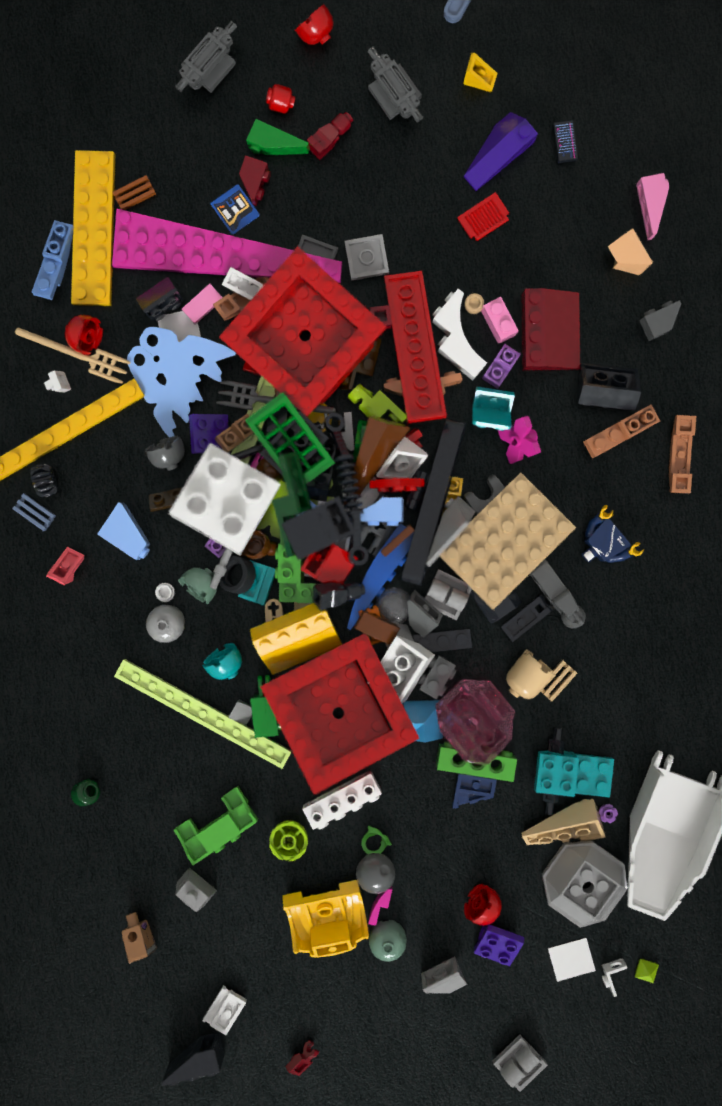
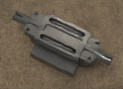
[175,21,237,93]
[368,46,423,122]

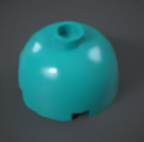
[203,643,242,680]

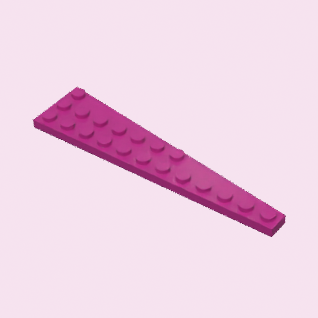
[112,209,342,283]

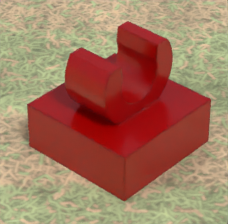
[402,428,423,448]

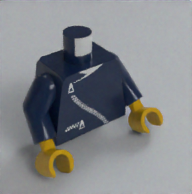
[581,505,644,563]

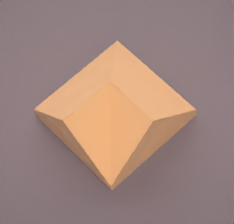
[608,229,653,275]

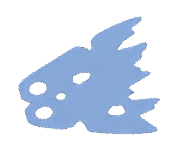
[127,327,236,437]

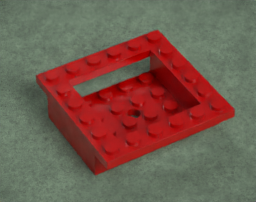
[219,246,387,417]
[260,633,419,795]

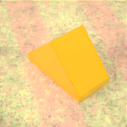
[464,53,497,92]

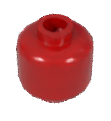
[266,84,295,114]

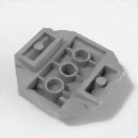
[542,840,627,928]

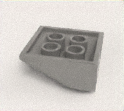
[426,496,475,566]

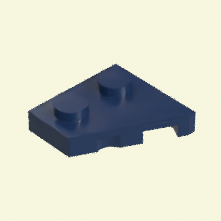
[452,773,497,809]

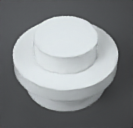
[155,583,175,602]

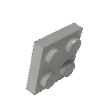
[345,234,389,281]

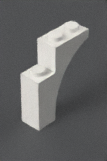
[432,289,487,381]

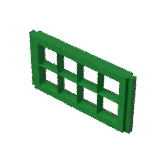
[245,392,335,484]

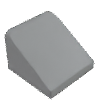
[228,699,252,725]

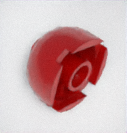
[295,4,333,45]
[65,315,103,355]
[464,884,501,925]

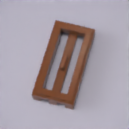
[112,175,156,210]

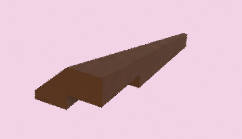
[344,415,410,505]

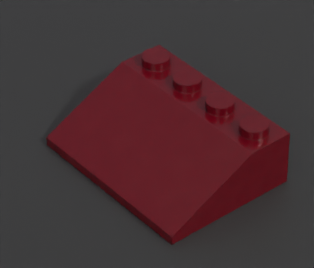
[521,288,580,370]

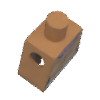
[122,912,157,963]

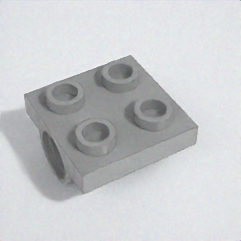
[424,569,472,620]
[493,1035,548,1092]

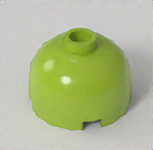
[269,820,308,861]

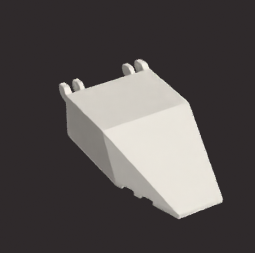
[628,751,722,921]

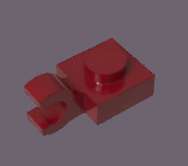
[285,1041,319,1076]

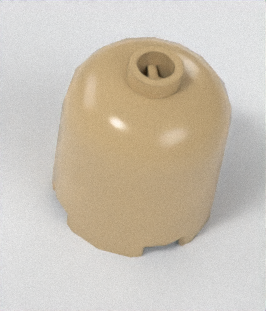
[506,649,556,699]

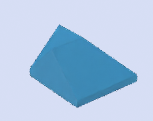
[404,700,443,742]

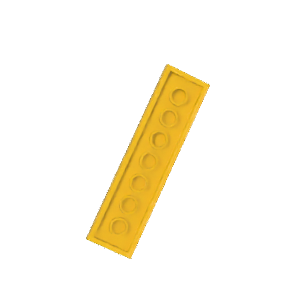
[71,151,115,306]

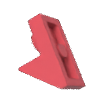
[47,547,84,585]

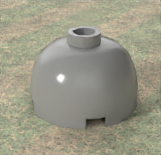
[146,604,185,643]

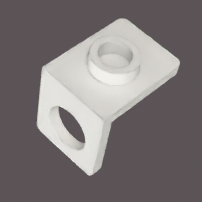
[602,959,627,997]

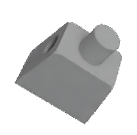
[175,868,217,912]

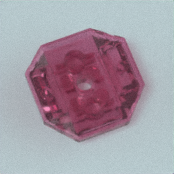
[435,679,515,765]

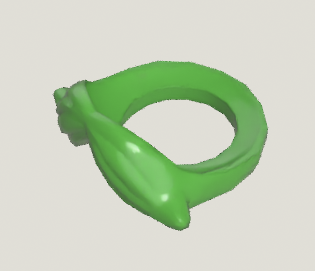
[361,826,392,854]

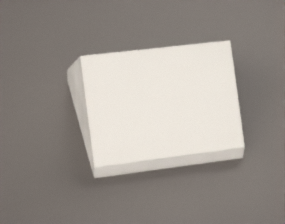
[376,437,428,479]

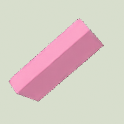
[182,284,223,324]

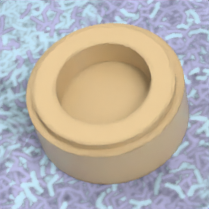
[464,293,484,314]

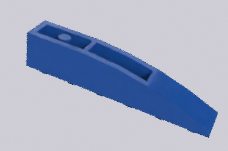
[347,523,414,630]

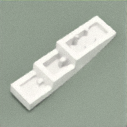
[222,267,264,301]

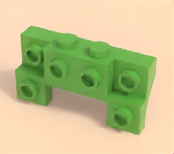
[275,532,317,603]
[174,786,258,865]

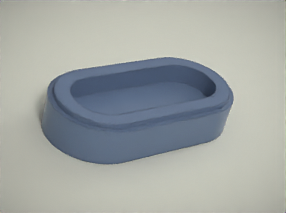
[444,0,471,23]

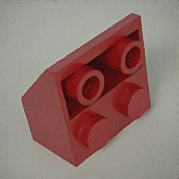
[300,544,358,585]

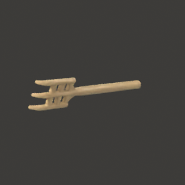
[15,328,131,384]

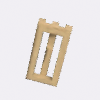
[541,660,577,701]

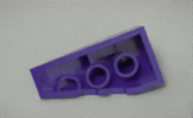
[464,112,538,191]

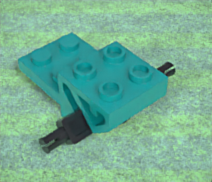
[534,727,614,815]

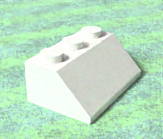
[368,636,435,703]

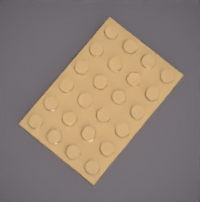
[439,473,576,610]

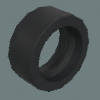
[219,556,256,594]

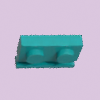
[238,560,275,606]

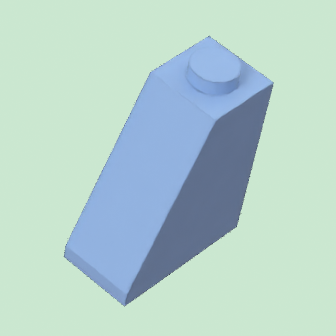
[98,502,150,560]

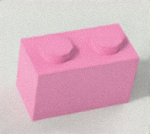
[481,297,518,344]

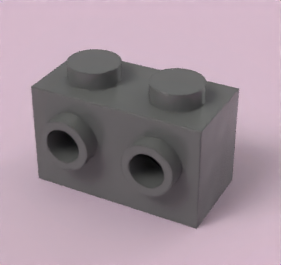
[418,654,457,699]

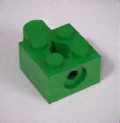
[250,675,282,738]

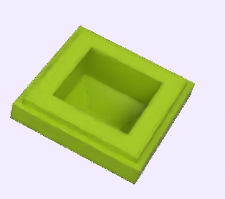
[634,958,659,983]

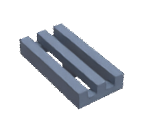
[12,493,56,531]

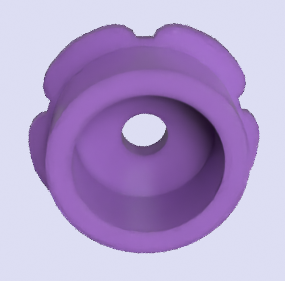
[599,804,618,823]

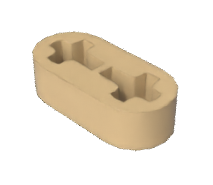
[265,599,283,622]

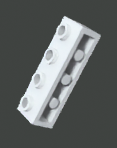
[302,770,382,830]

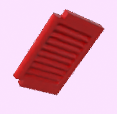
[457,192,509,241]

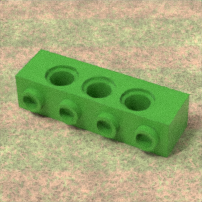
[436,741,517,782]

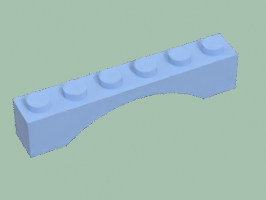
[296,497,404,526]

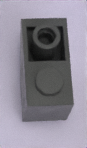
[640,301,681,341]

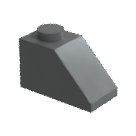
[407,590,443,638]

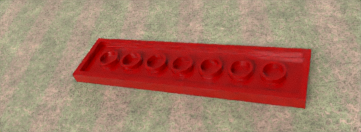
[384,271,447,423]

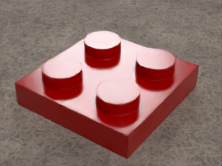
[369,478,424,493]

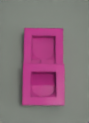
[368,886,392,926]

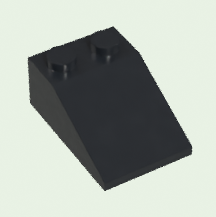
[260,411,329,476]

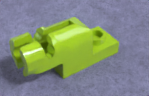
[348,384,407,424]

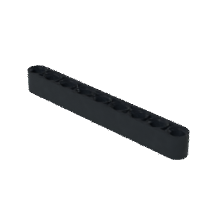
[402,418,466,585]

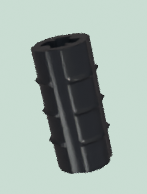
[404,470,430,512]

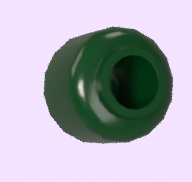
[71,779,100,806]

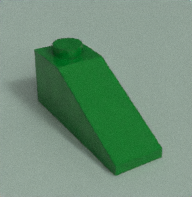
[246,119,310,155]

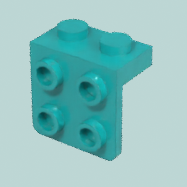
[472,387,515,431]

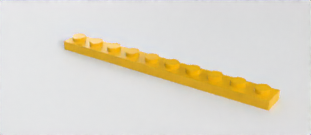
[0,379,145,481]

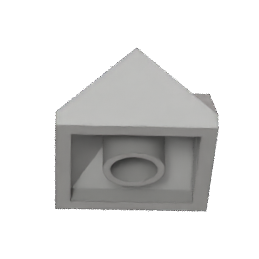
[421,957,467,993]

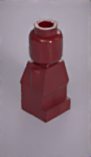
[307,112,353,160]

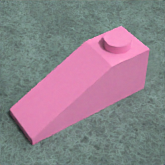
[636,173,669,240]

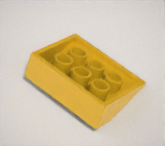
[250,603,342,675]

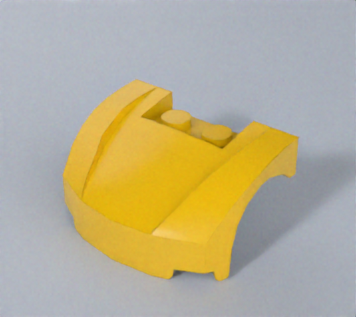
[283,880,369,957]

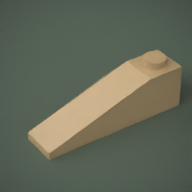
[522,799,606,845]

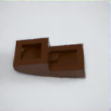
[354,610,400,645]

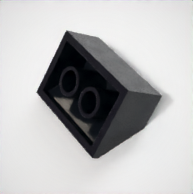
[577,363,642,411]

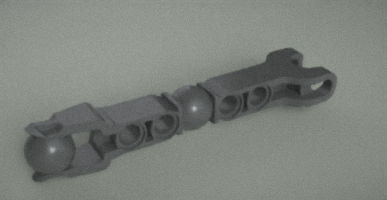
[464,474,586,629]

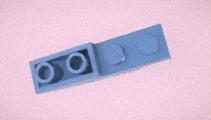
[32,220,74,300]

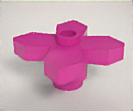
[498,416,541,464]

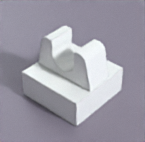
[44,370,71,392]

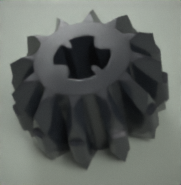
[30,464,58,497]

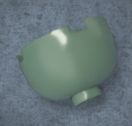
[178,568,217,604]
[369,920,407,962]

